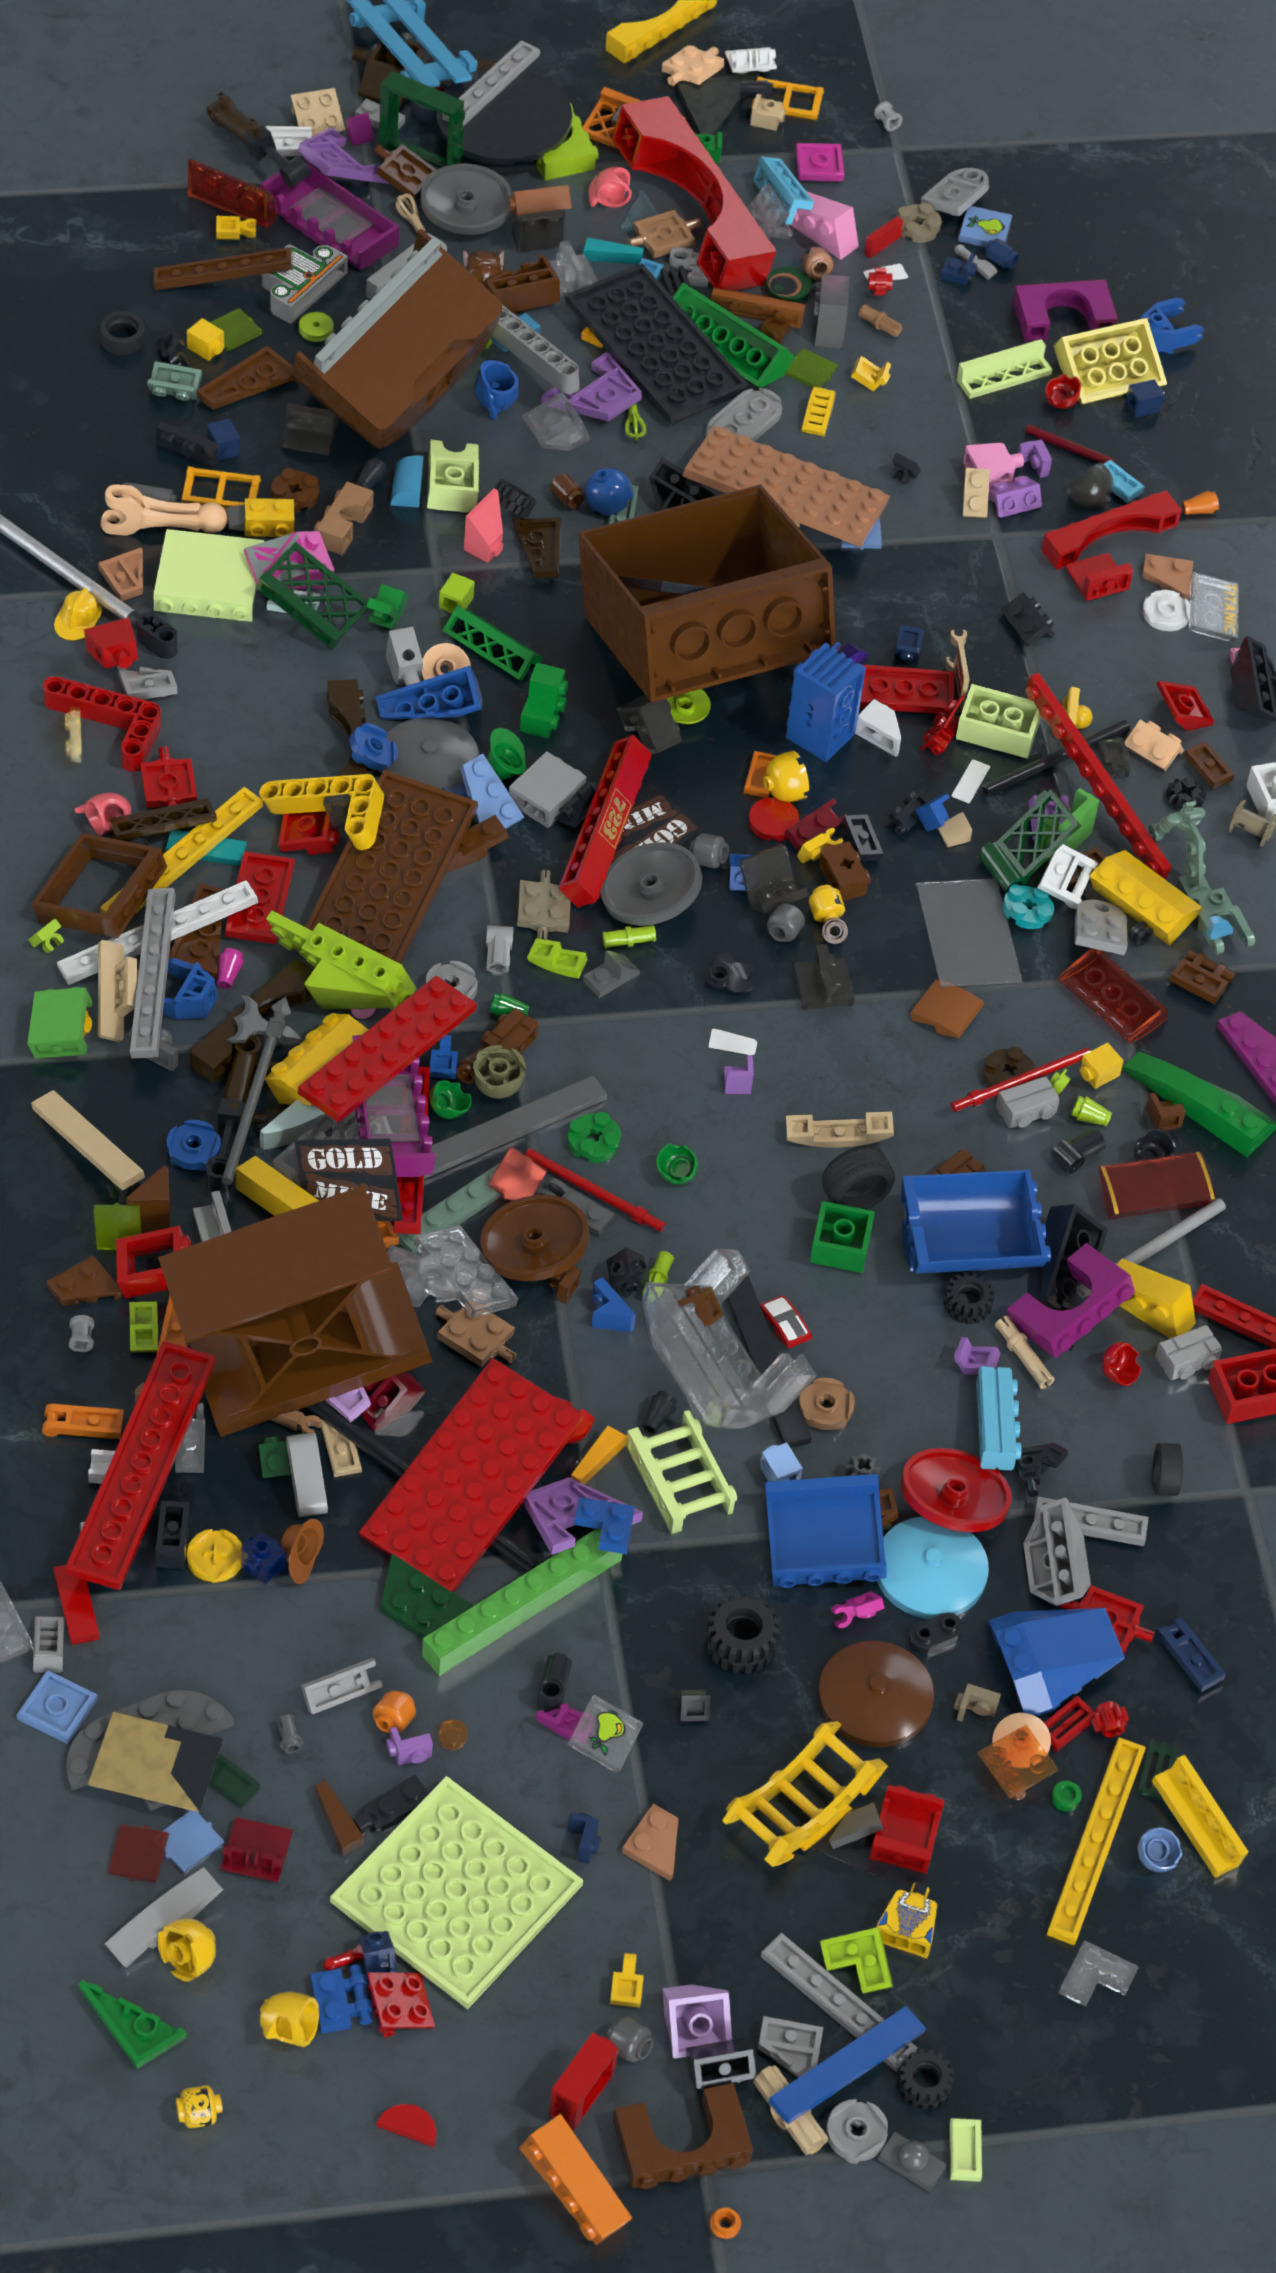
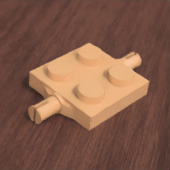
[662,46,724,86]

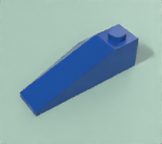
[376,665,483,720]

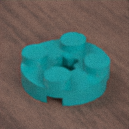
[1002,885,1054,929]

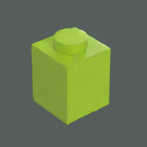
[439,573,475,614]

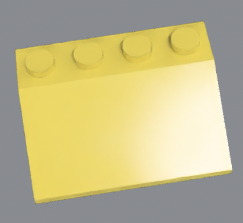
[1054,318,1167,405]

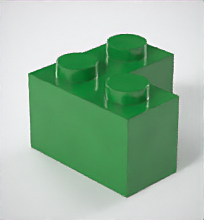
[520,663,568,739]

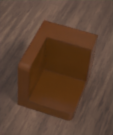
[1146,1092,1186,1131]

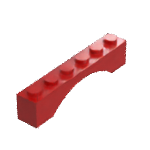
[1041,490,1182,570]

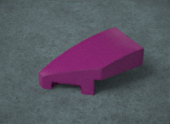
[536,1703,597,1747]

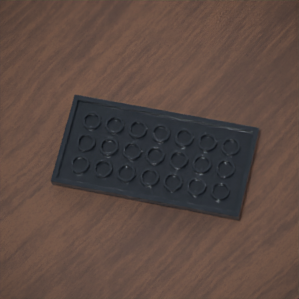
[565,263,748,424]

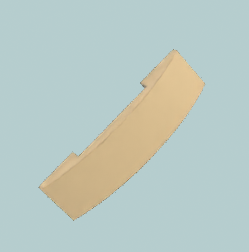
[786,1112,894,1148]

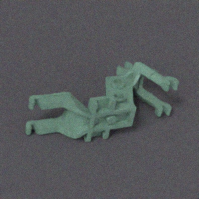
[1148,801,1255,955]

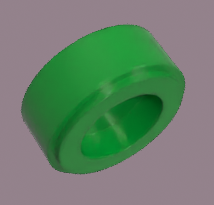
[1051,1781,1082,1811]

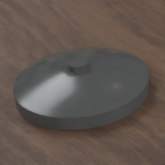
[421,164,512,235]
[381,718,479,789]
[600,842,702,926]

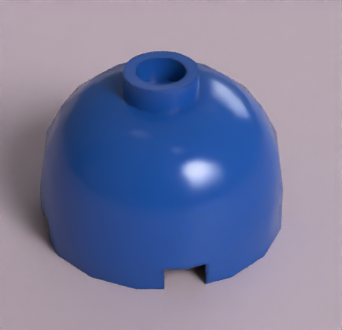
[584,468,634,516]

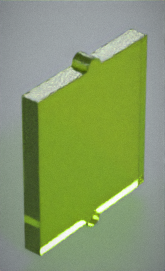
[210,308,262,351]
[785,348,838,388]
[94,1203,142,1250]

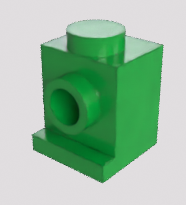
[695,132,722,165]

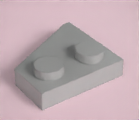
[117,665,178,700]
[758,2016,823,2077]

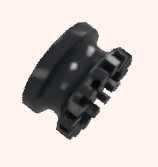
[1128,921,1154,946]

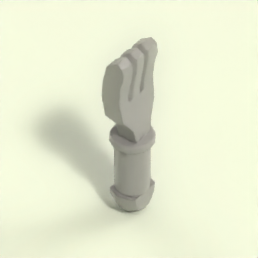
[954,245,997,279]

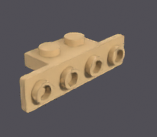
[98,940,139,1042]

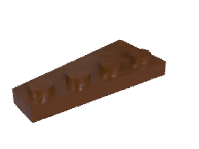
[197,346,294,410]

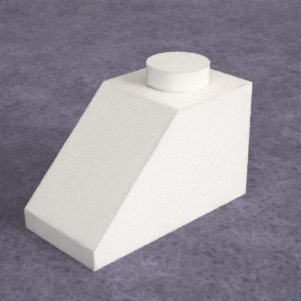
[855,699,901,757]

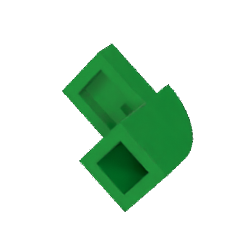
[366,584,409,629]

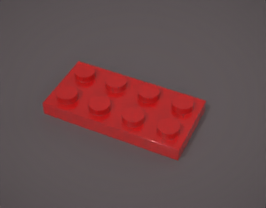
[860,665,954,714]
[225,851,295,945]

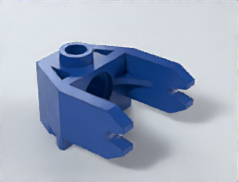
[1141,297,1204,354]
[163,958,218,1020]

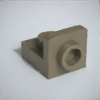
[954,1684,1001,1722]

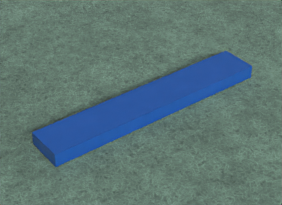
[768,2006,926,2125]

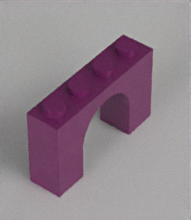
[1013,280,1118,342]
[1007,1243,1135,1359]

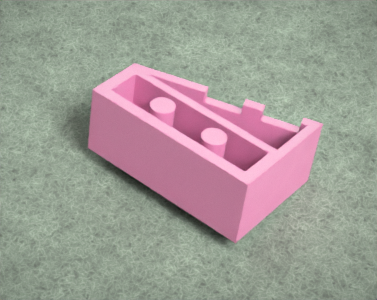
[787,192,859,260]

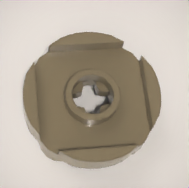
[897,203,942,243]

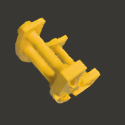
[722,1721,888,1867]

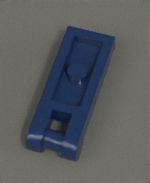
[1155,1617,1226,1692]

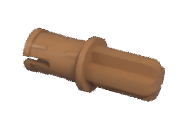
[858,304,902,336]

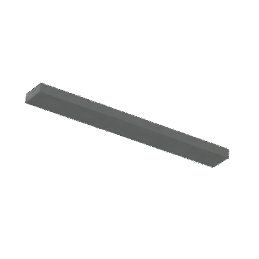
[424,1075,607,1179]

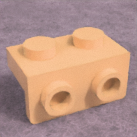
[1124,720,1184,772]

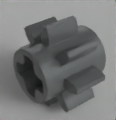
[845,1453,881,1477]

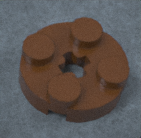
[271,468,319,513]

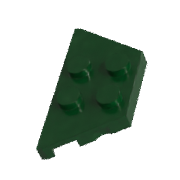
[380,1554,475,1639]

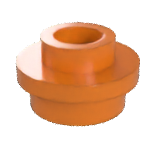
[710,2208,741,2239]

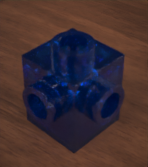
[241,1531,286,1584]

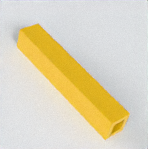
[236,1156,319,1216]

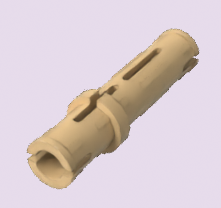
[995,1316,1055,1389]

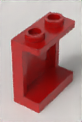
[869,1785,944,1874]

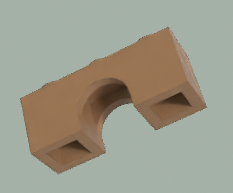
[314,482,373,555]

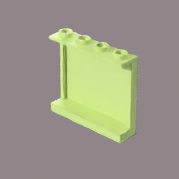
[154,529,264,622]

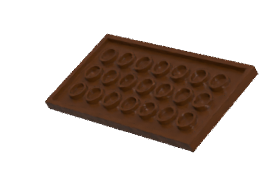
[305,770,478,964]

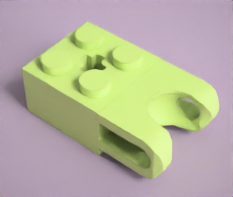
[427,439,479,513]

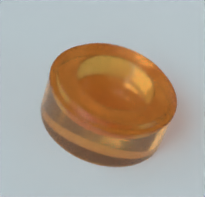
[438,1719,468,1750]

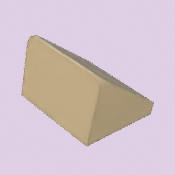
[937,812,972,847]

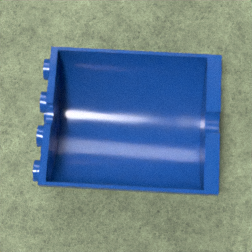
[901,1170,1051,1274]

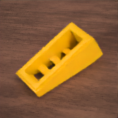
[801,387,835,436]

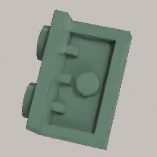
[147,361,202,401]

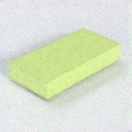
[949,2118,982,2182]

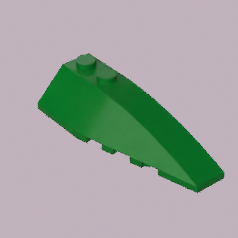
[673,283,796,388]
[1122,1052,1276,1158]

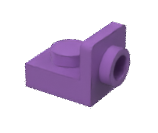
[1018,440,1052,478]

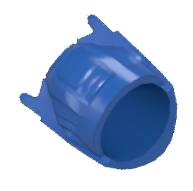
[474,360,519,420]

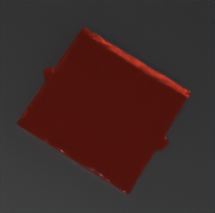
[487,1146,547,1201]
[108,1824,169,1882]

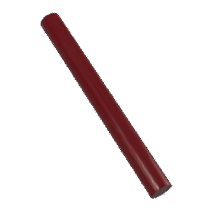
[1025,424,1115,464]

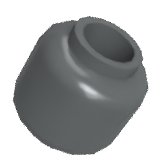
[689,833,729,868]
[767,904,805,942]
[607,2017,653,2063]

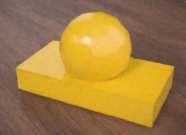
[1062,687,1093,729]

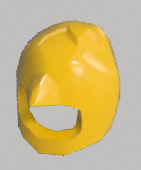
[259,1991,319,2048]

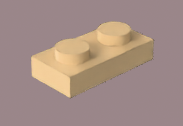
[962,468,990,518]

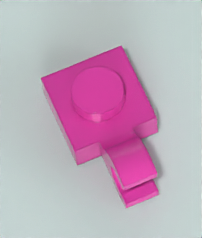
[831,1592,884,1628]

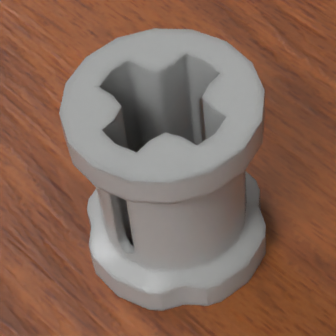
[874,101,903,131]
[69,1315,94,1352]

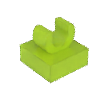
[28,919,64,954]

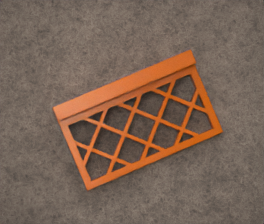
[582,87,685,149]

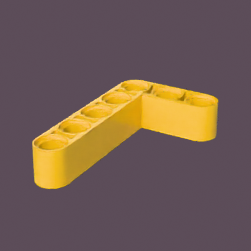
[259,774,384,850]

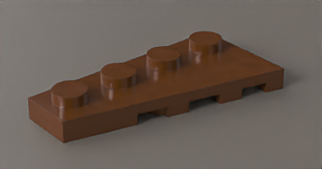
[169,883,225,980]

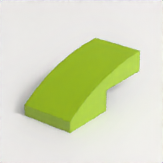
[527,938,588,979]
[129,1302,158,1352]

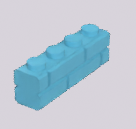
[976,1366,1021,1470]

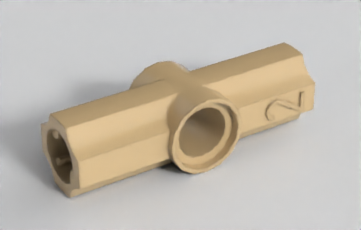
[753,2065,828,2155]

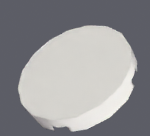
[1142,590,1191,632]

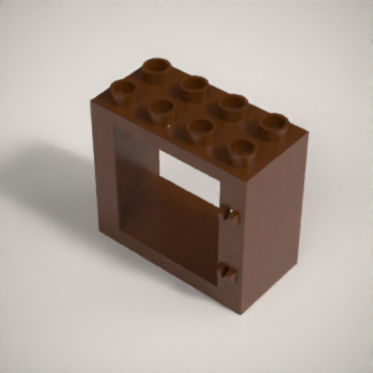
[578,484,836,703]

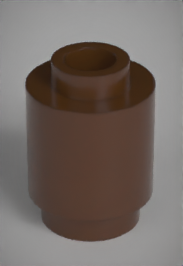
[550,474,585,509]

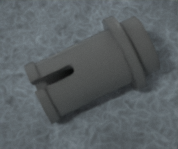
[276,1714,303,1754]

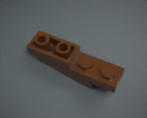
[446,815,509,873]

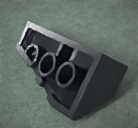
[1041,1204,1108,1311]

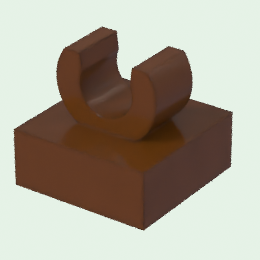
[549,1266,581,1304]

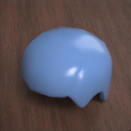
[1137,1827,1182,1872]

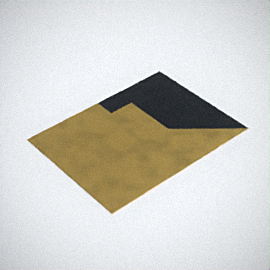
[88,1712,224,1812]

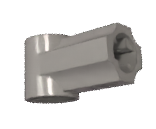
[486,925,513,975]

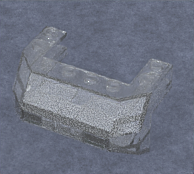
[642,1248,817,1429]

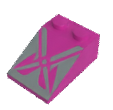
[244,531,335,590]

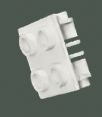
[725,47,777,74]

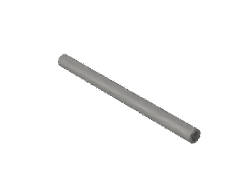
[1076,1198,1226,1298]

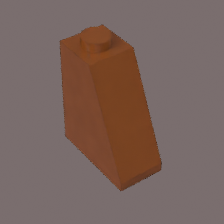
[508,185,571,215]

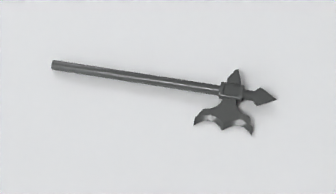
[222,995,300,1185]

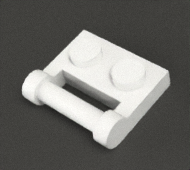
[1037,844,1098,909]

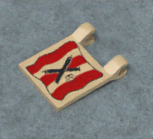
[945,630,969,712]

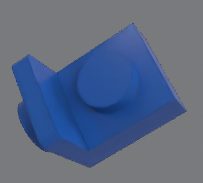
[729,854,756,891]

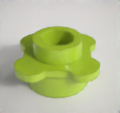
[1049,1068,1071,1095]

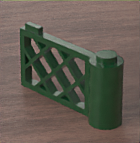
[979,789,1082,893]

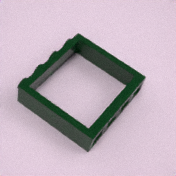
[379,71,466,170]

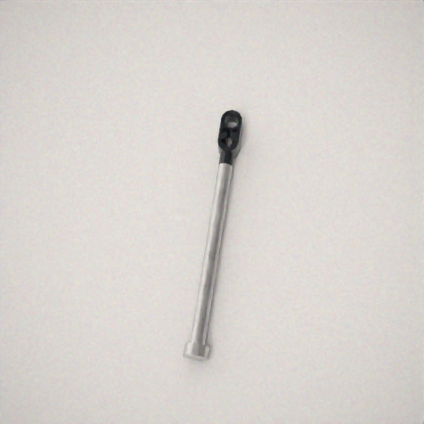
[0,514,178,659]

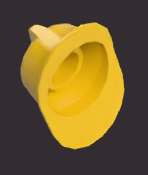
[54,587,102,641]

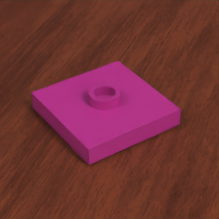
[795,143,844,181]

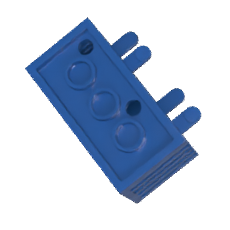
[786,642,866,762]

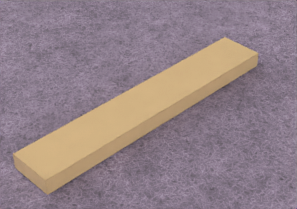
[31,1090,145,1191]
[321,1400,362,1477]

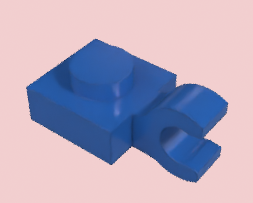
[430,1035,458,1079]

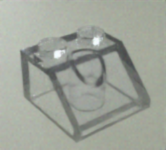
[522,393,590,451]

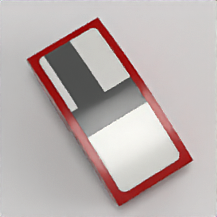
[760,1295,812,1349]

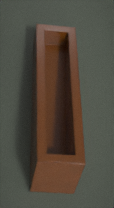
[315,1780,363,1856]

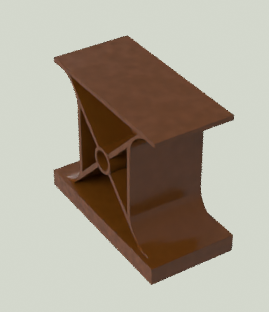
[158,1185,433,1437]

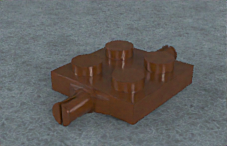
[374,144,437,199]

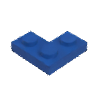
[574,1497,635,1554]

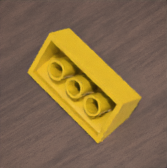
[1090,850,1203,946]
[265,1013,369,1106]

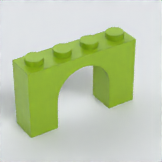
[536,104,598,181]

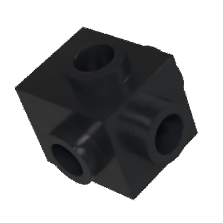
[606,1247,650,1296]

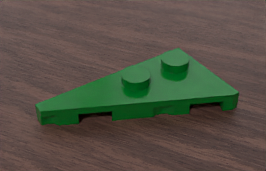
[78,1980,187,2069]

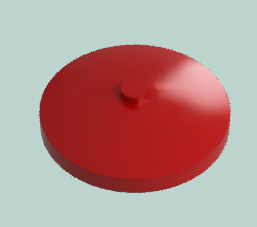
[900,1448,1012,1532]

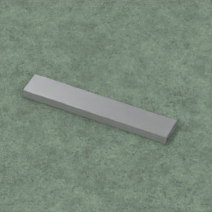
[443,41,540,126]
[761,1933,917,2072]

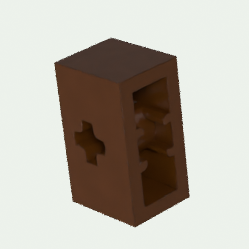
[819,841,870,901]

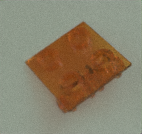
[977,1725,1058,1800]

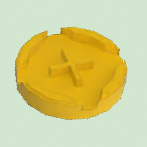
[187,1529,244,1583]

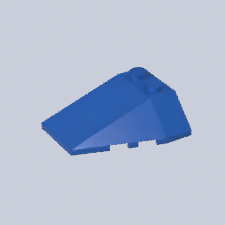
[988,1608,1125,1717]

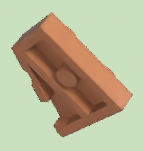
[98,548,143,601]
[622,1804,678,1881]

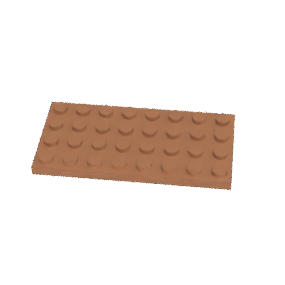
[683,426,890,547]

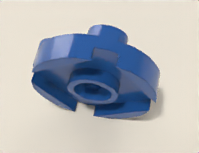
[350,723,398,773]
[167,1120,221,1171]

